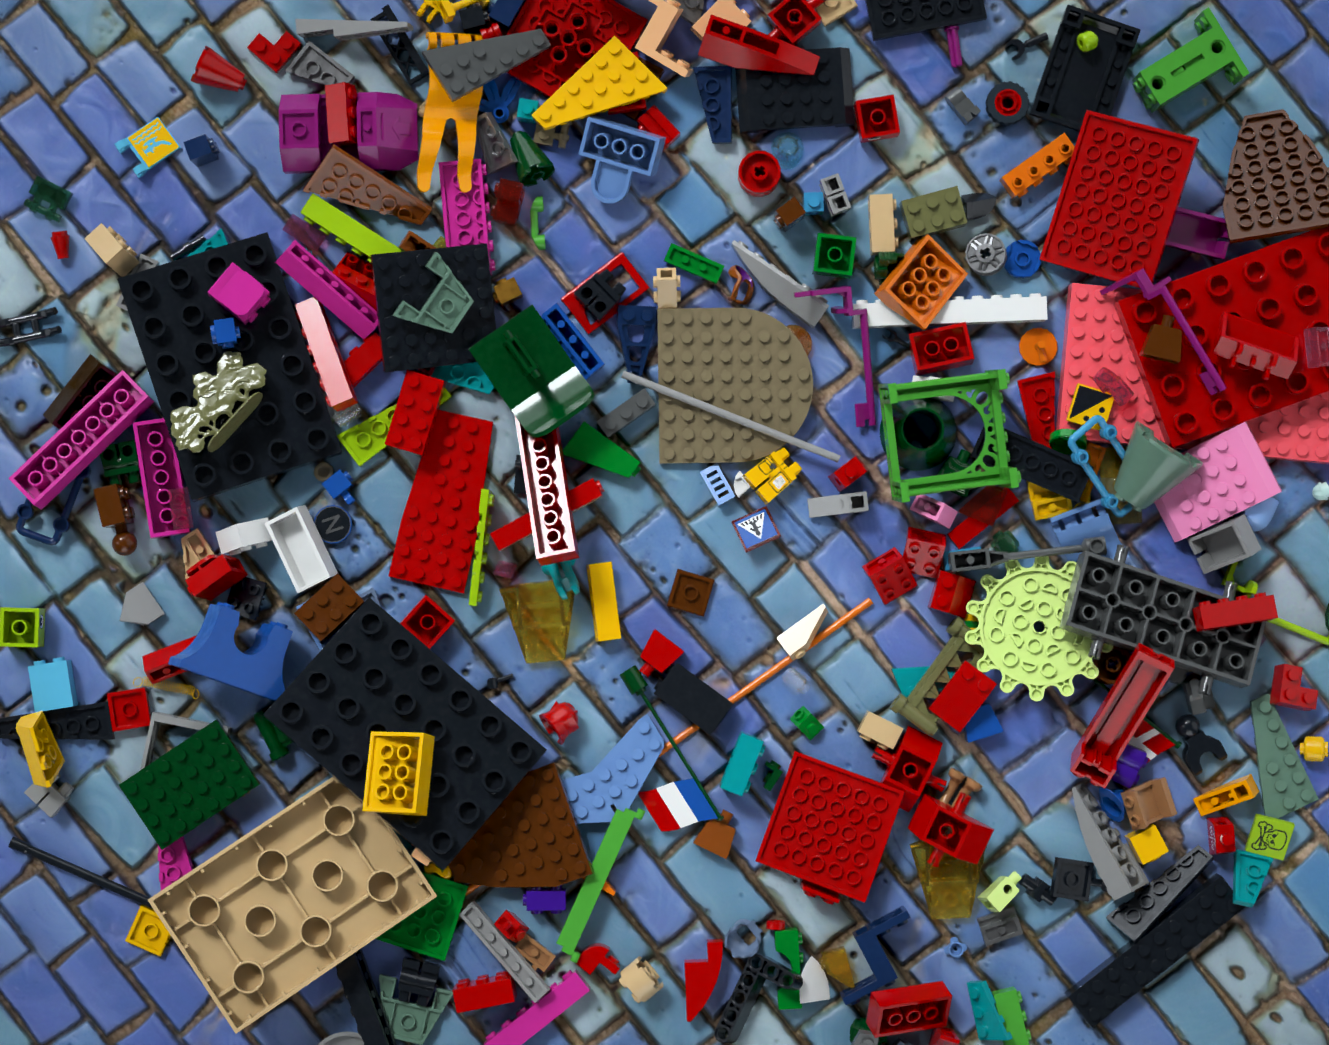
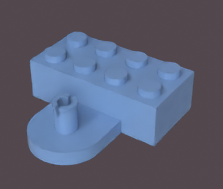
[579,116,666,204]

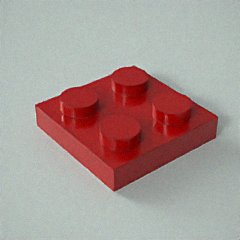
[107,687,151,732]

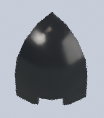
[961,193,996,220]

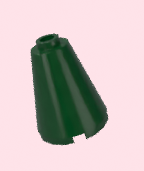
[510,131,555,187]

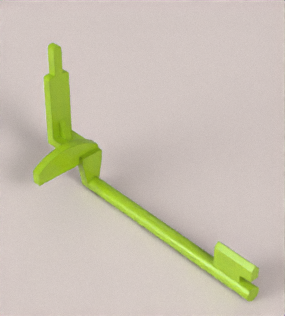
[1221,562,1329,646]

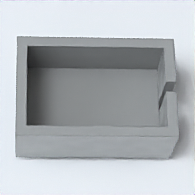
[1187,514,1261,574]

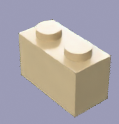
[857,710,904,750]

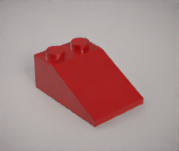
[928,660,997,733]

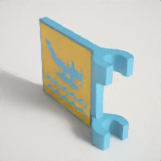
[114,117,181,178]

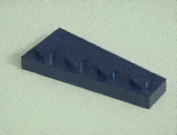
[693,66,732,144]

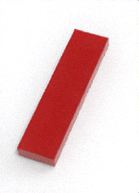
[946,487,1019,549]

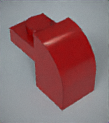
[576,943,620,975]

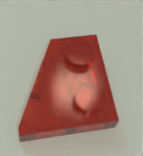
[958,485,1007,527]

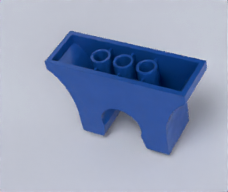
[168,602,293,701]

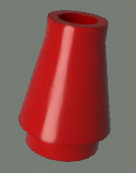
[50,231,70,259]

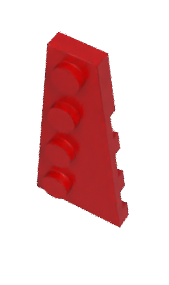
[1017,371,1055,449]

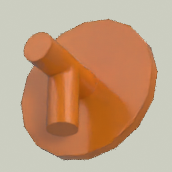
[1019,328,1057,366]

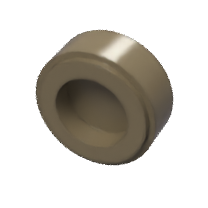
[314,462,334,482]

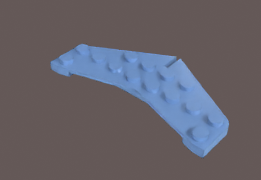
[562,714,665,824]

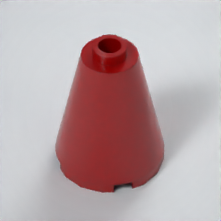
[191,46,247,92]

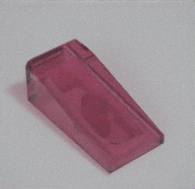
[493,561,517,579]

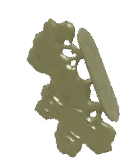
[170,351,267,453]

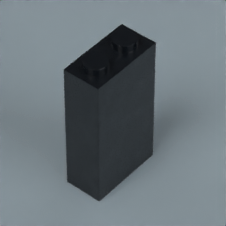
[653,662,734,735]

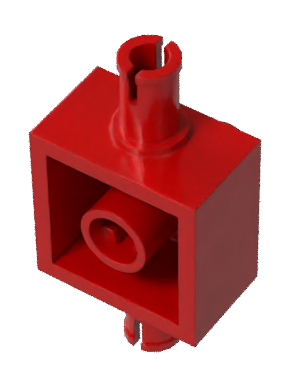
[767,0,826,46]

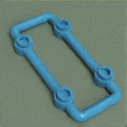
[1068,415,1133,518]

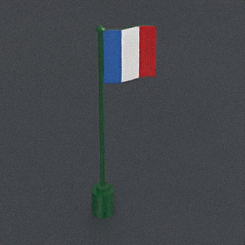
[619,665,724,831]

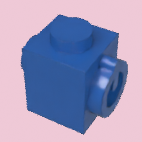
[210,318,241,349]

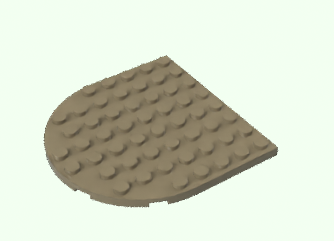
[657,308,813,464]

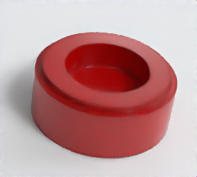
[766,920,786,930]

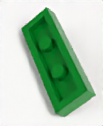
[664,243,724,284]

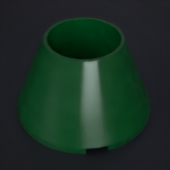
[879,398,957,471]

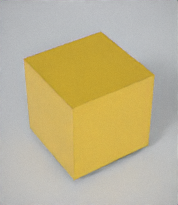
[1124,823,1169,865]

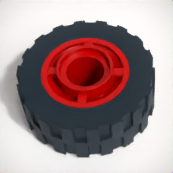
[985,81,1029,126]

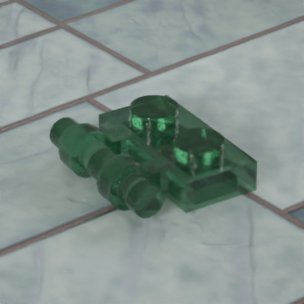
[24,176,73,222]

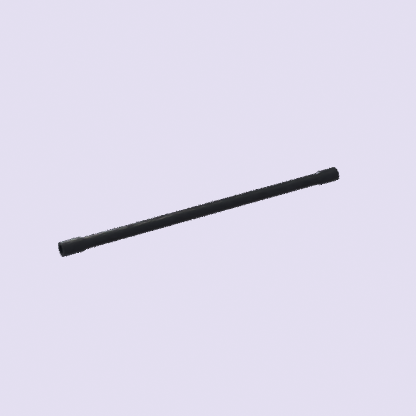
[8,837,154,910]

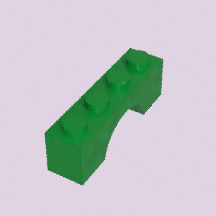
[774,927,803,1010]

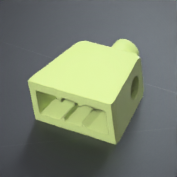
[977,871,1022,912]

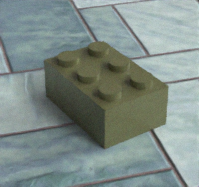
[899,186,968,241]

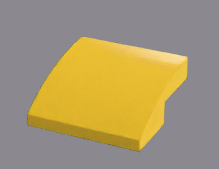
[1026,480,1073,521]

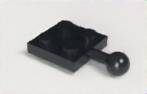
[1050,857,1107,901]

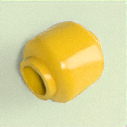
[1300,736,1328,762]

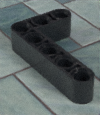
[714,954,803,1044]

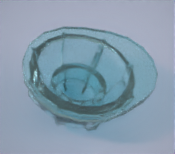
[771,132,804,170]

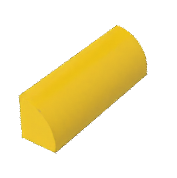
[586,562,621,642]

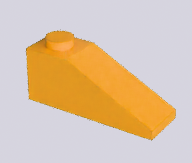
[1193,774,1259,816]

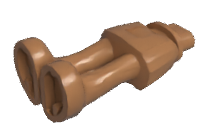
[937,767,983,829]

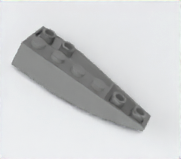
[731,240,829,329]

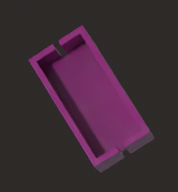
[1165,207,1229,259]

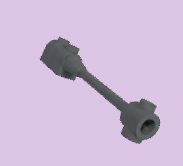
[948,536,1107,573]

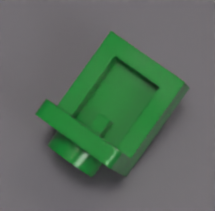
[790,706,824,741]

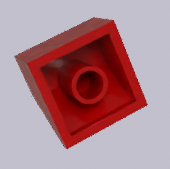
[928,570,976,618]

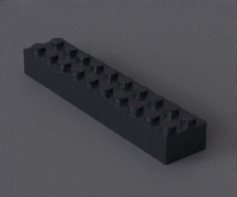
[1065,873,1246,1028]

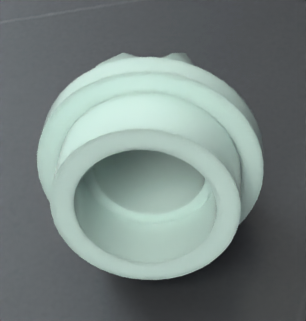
[1312,482,1329,500]

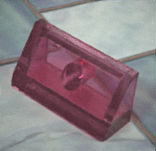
[1304,327,1329,368]

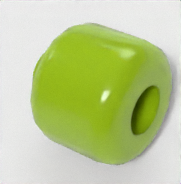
[1077,31,1098,52]

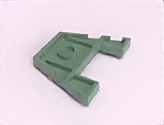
[393,252,474,333]
[379,974,453,1045]

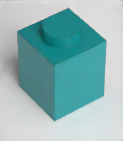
[516,98,540,124]

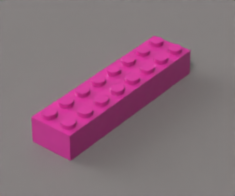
[8,370,155,510]

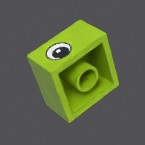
[0,607,45,648]

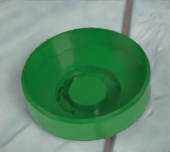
[1049,429,1087,454]

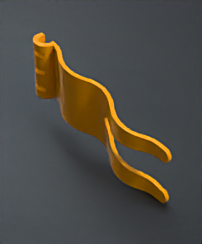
[417,32,483,193]

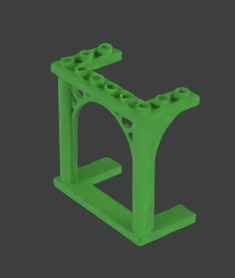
[878,369,1021,503]

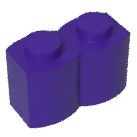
[1111,743,1148,788]

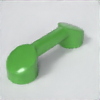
[530,196,546,250]

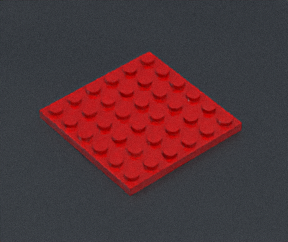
[755,751,905,903]

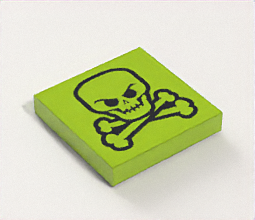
[1245,814,1295,860]

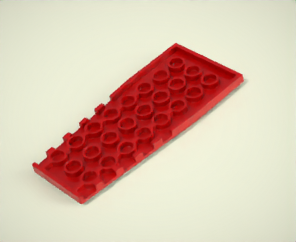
[389,410,493,593]

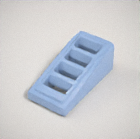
[700,463,735,506]

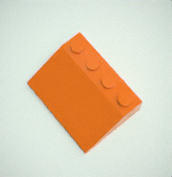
[874,234,968,330]

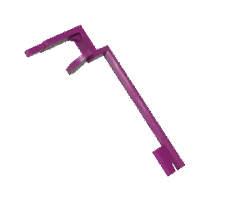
[1100,268,1227,395]
[794,286,876,427]

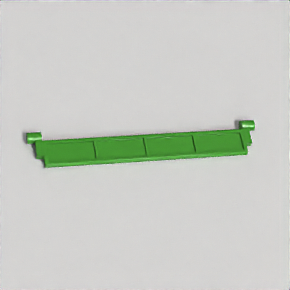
[556,808,645,963]

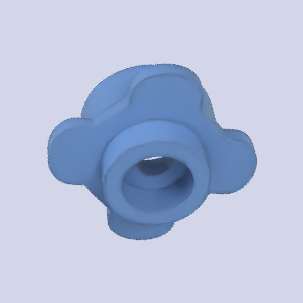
[944,937,967,960]

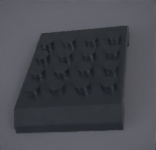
[1029,5,1141,132]
[735,47,855,134]

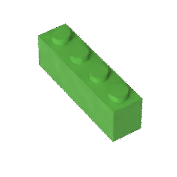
[991,986,1032,1045]

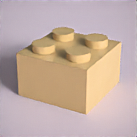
[84,223,140,277]

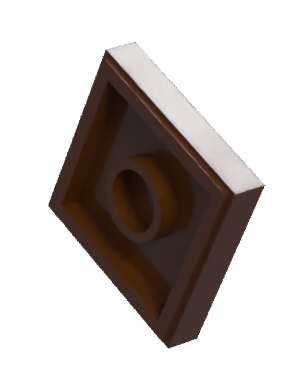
[667,569,714,617]

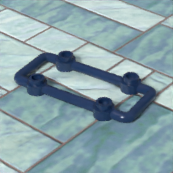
[16,465,91,546]

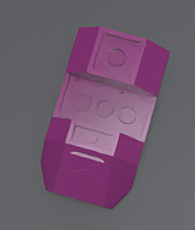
[279,92,419,174]

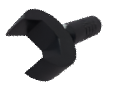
[1005,32,1049,60]

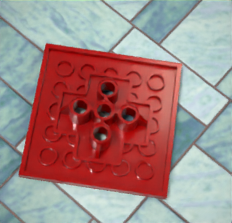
[506,0,648,118]

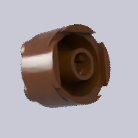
[1092,646,1131,686]

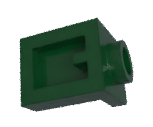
[762,760,783,791]

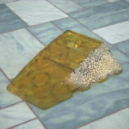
[499,580,575,663]
[909,840,987,919]

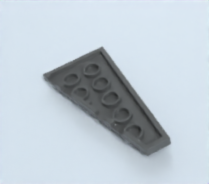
[422,29,551,102]

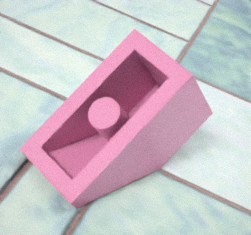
[909,495,958,529]

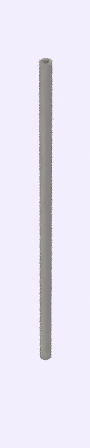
[621,371,841,463]

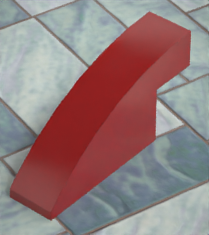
[684,939,723,1022]

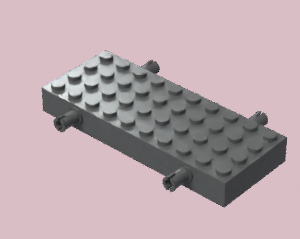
[1059,545,1266,696]

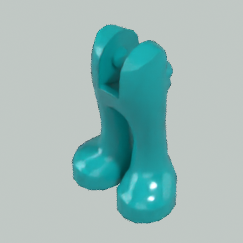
[541,559,580,600]

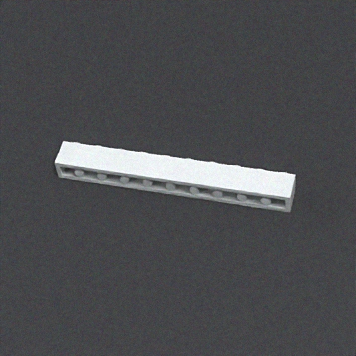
[852,293,1048,329]

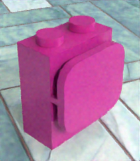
[208,262,271,325]

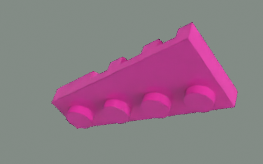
[158,836,193,891]

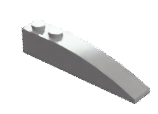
[1072,783,1149,901]

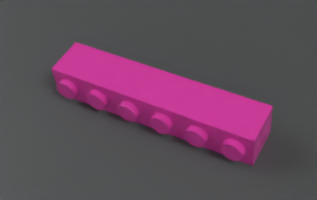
[275,240,378,339]
[484,969,591,1045]

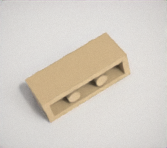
[868,194,898,255]

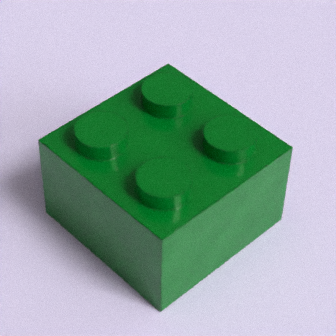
[812,233,857,279]

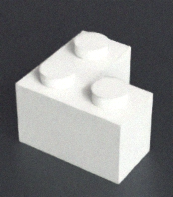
[215,517,272,556]

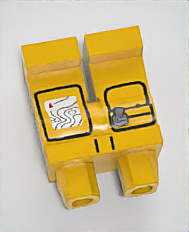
[742,448,802,505]

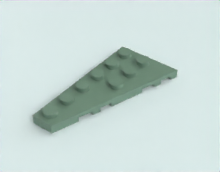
[1250,693,1319,819]

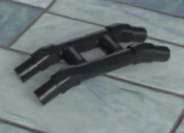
[0,307,62,347]

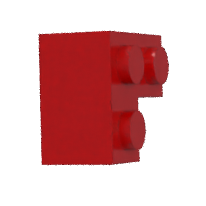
[1270,664,1318,711]

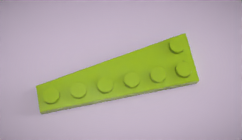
[337,388,452,467]
[469,489,495,606]

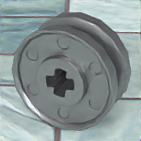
[965,233,1007,276]

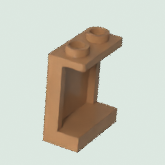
[1121,777,1177,830]

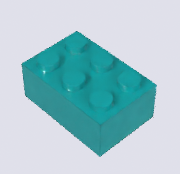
[719,731,766,796]

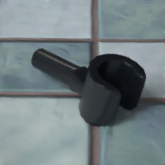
[882,328,909,348]
[487,674,514,689]

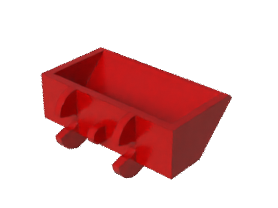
[1212,312,1299,381]

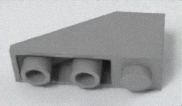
[807,491,869,518]

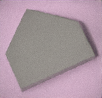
[119,582,165,626]

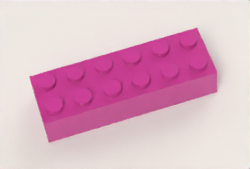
[133,418,191,539]

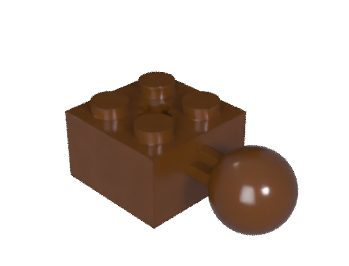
[93,484,137,556]

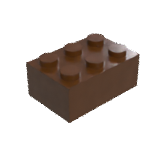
[294,573,364,644]

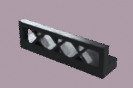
[370,5,429,86]

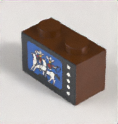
[773,196,806,232]

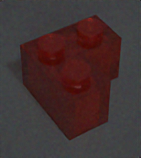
[490,178,526,227]

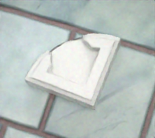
[734,471,750,498]

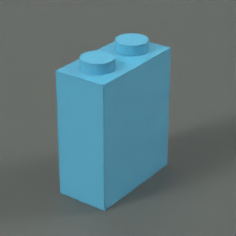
[28,657,78,712]

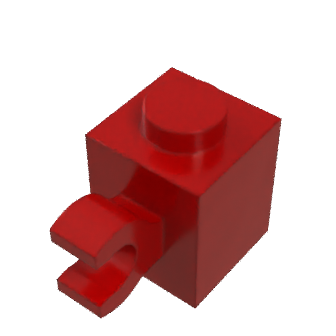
[494,910,529,943]

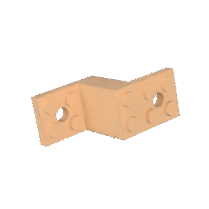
[635,0,693,77]

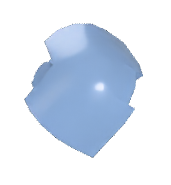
[1234,497,1279,532]

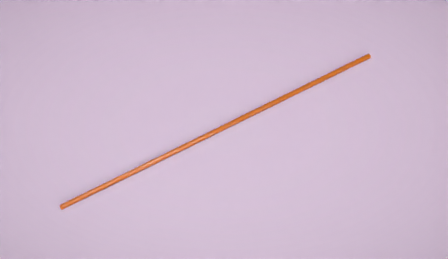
[465,598,873,897]

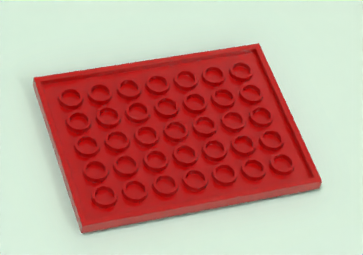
[1039,110,1199,289]

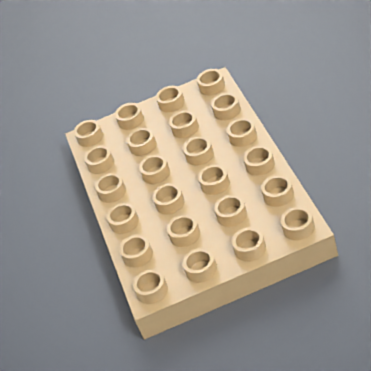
[148,777,437,1034]

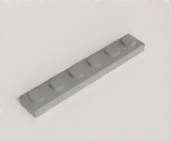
[459,901,550,1003]

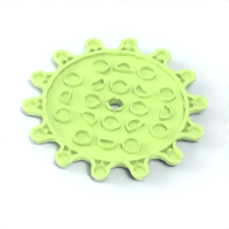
[965,556,1113,702]

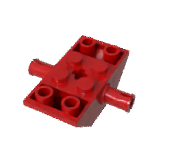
[871,726,947,812]
[908,792,994,867]

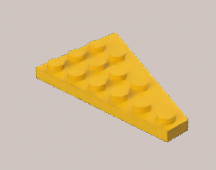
[531,36,668,130]

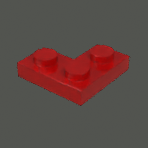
[247,31,302,73]

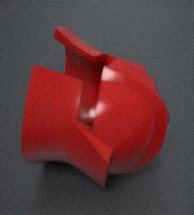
[539,701,579,745]

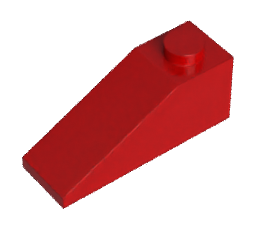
[928,1027,960,1045]

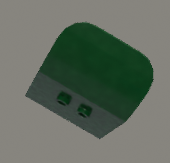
[468,305,595,437]

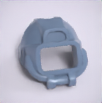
[725,919,763,958]

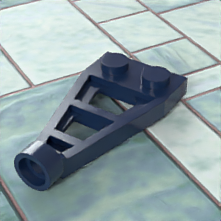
[616,305,656,384]

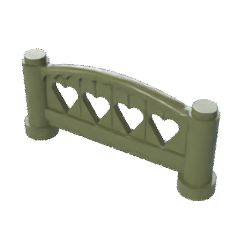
[889,616,984,736]

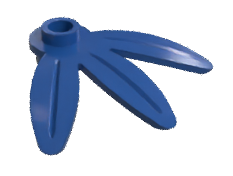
[478,77,521,123]

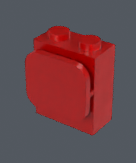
[185,554,248,601]

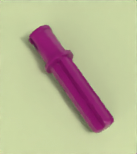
[944,25,962,68]

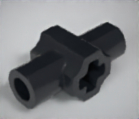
[1019,873,1057,905]

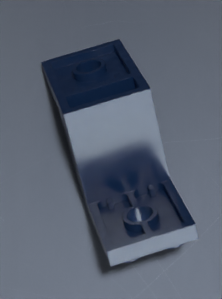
[839,906,911,1006]

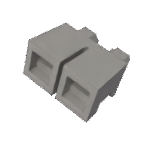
[819,173,851,217]
[24,773,74,818]

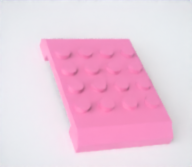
[1154,421,1282,543]

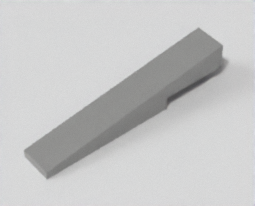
[295,19,413,41]

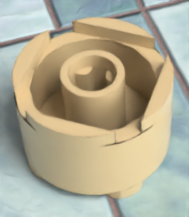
[619,956,664,1003]

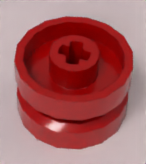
[738,151,781,197]

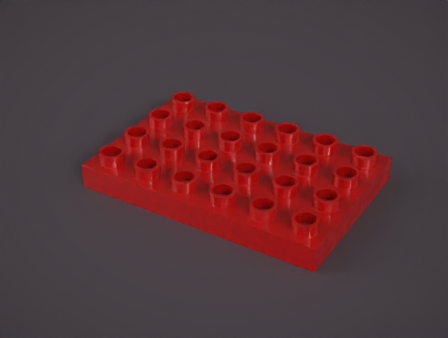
[1114,227,1329,448]

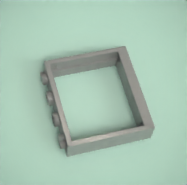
[140,712,232,770]

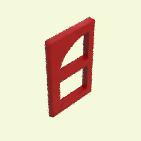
[561,252,649,335]

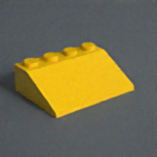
[362,731,435,816]

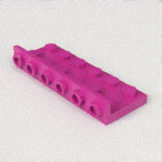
[439,159,495,276]

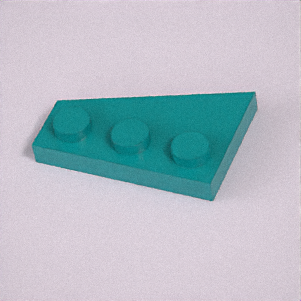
[1233,849,1274,908]
[967,980,1012,1040]

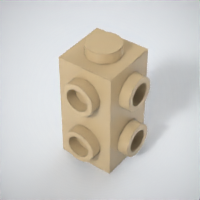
[653,267,681,309]

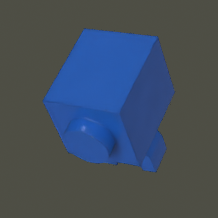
[322,469,356,505]

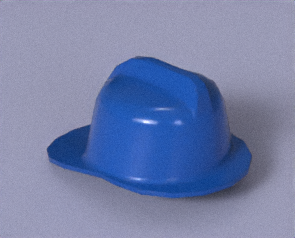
[1099,787,1126,822]

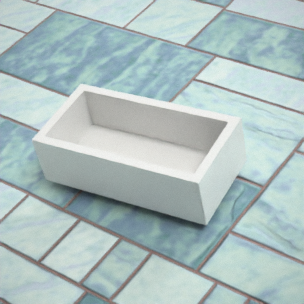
[265,505,338,593]

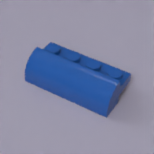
[541,303,605,380]

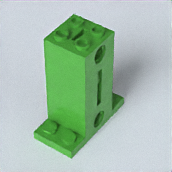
[1132,7,1249,113]

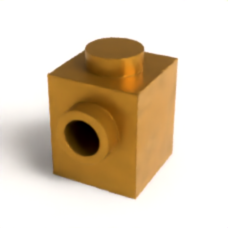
[492,277,523,307]

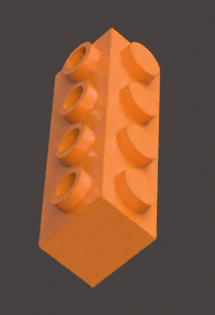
[999,132,1075,199]

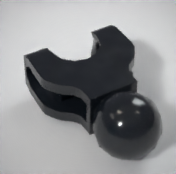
[1175,714,1227,776]

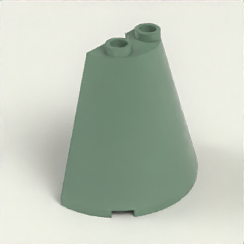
[1114,421,1203,512]

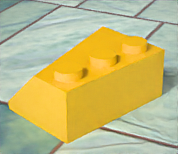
[16,710,65,788]

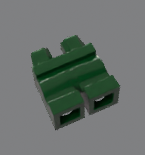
[100,440,141,485]

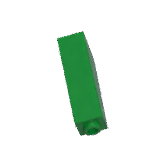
[563,421,641,479]

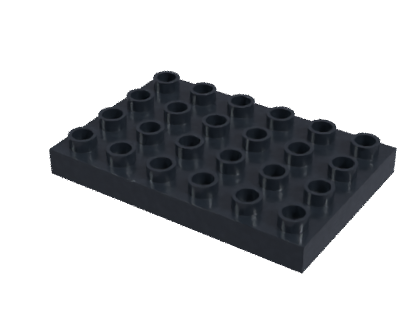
[117,232,342,502]
[263,597,547,872]

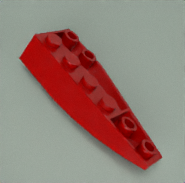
[698,15,820,76]
[332,252,377,311]

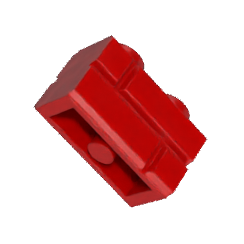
[637,105,680,151]

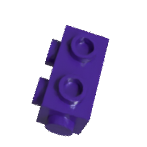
[523,885,566,914]

